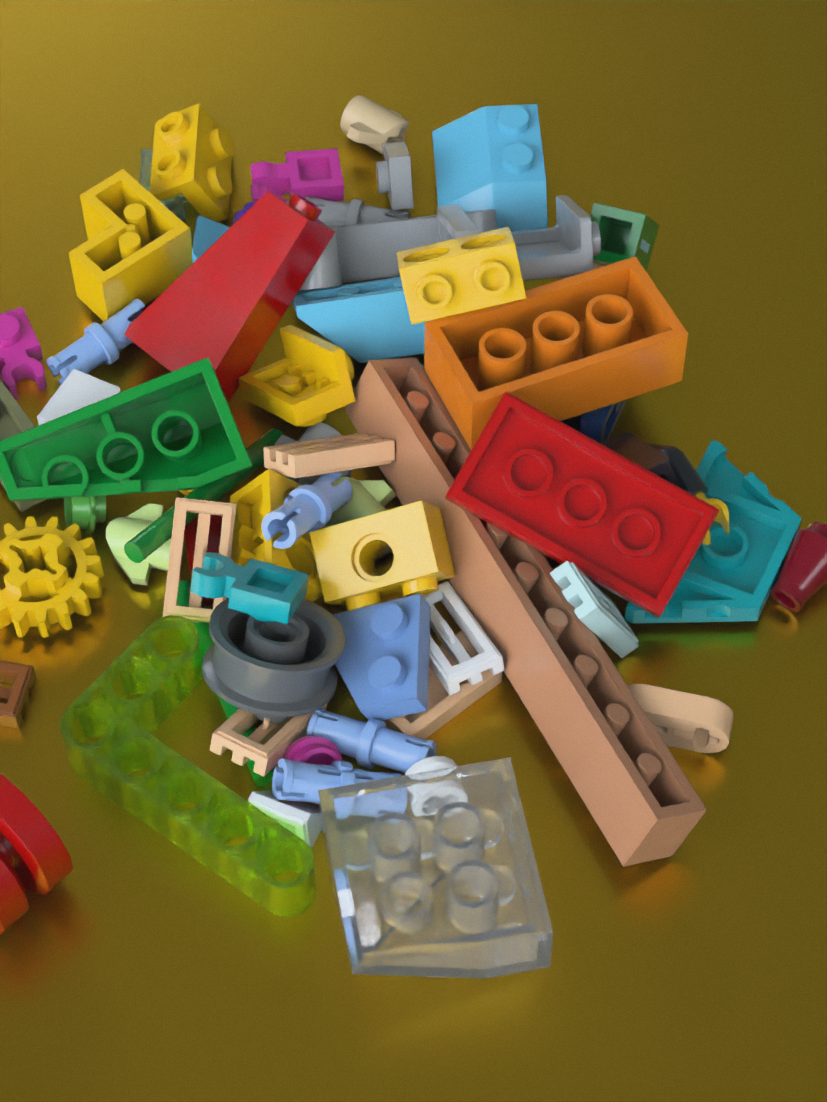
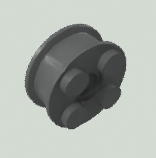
[202,598,346,723]

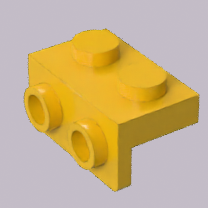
[149,103,235,222]
[238,324,355,427]

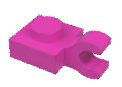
[250,148,344,202]

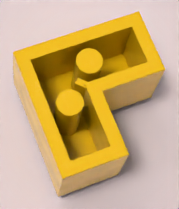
[68,169,193,321]

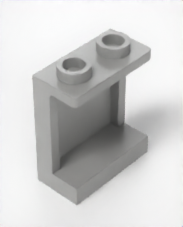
[437,195,601,281]

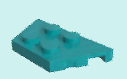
[625,440,802,623]

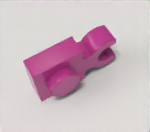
[0,306,47,400]

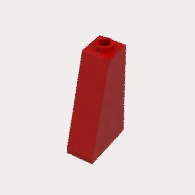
[124,191,335,402]

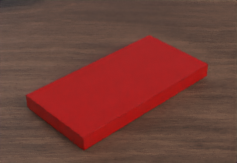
[445,391,719,618]

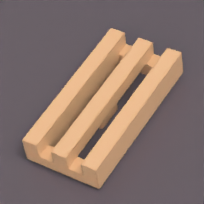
[263,433,395,478]
[163,497,236,623]
[209,704,327,777]

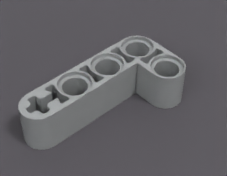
[300,209,497,290]

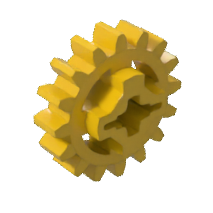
[0,516,104,638]

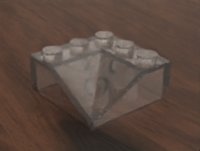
[318,757,553,979]

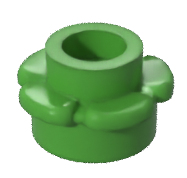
[64,495,106,534]

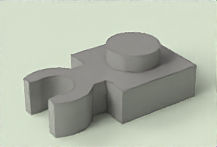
[376,142,414,210]

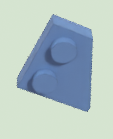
[332,594,431,720]

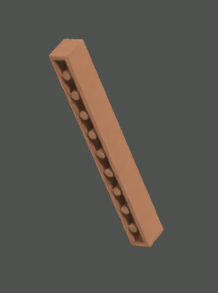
[344,358,707,867]

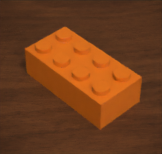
[424,256,689,450]

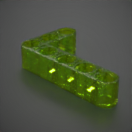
[60,615,317,917]

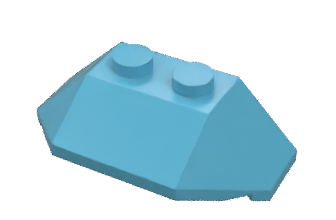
[432,104,548,232]
[292,277,431,363]

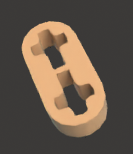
[627,684,734,753]

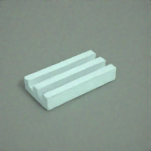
[550,561,639,658]

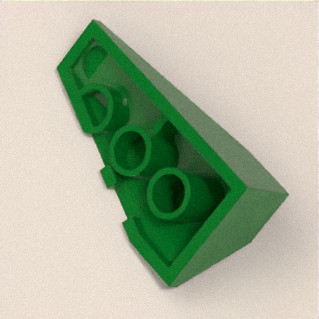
[0,357,253,502]

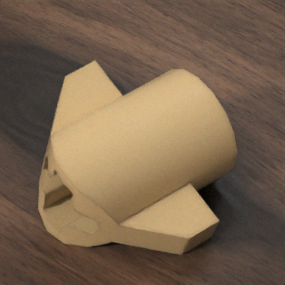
[340,95,409,154]

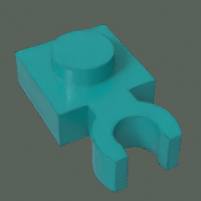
[190,552,309,624]

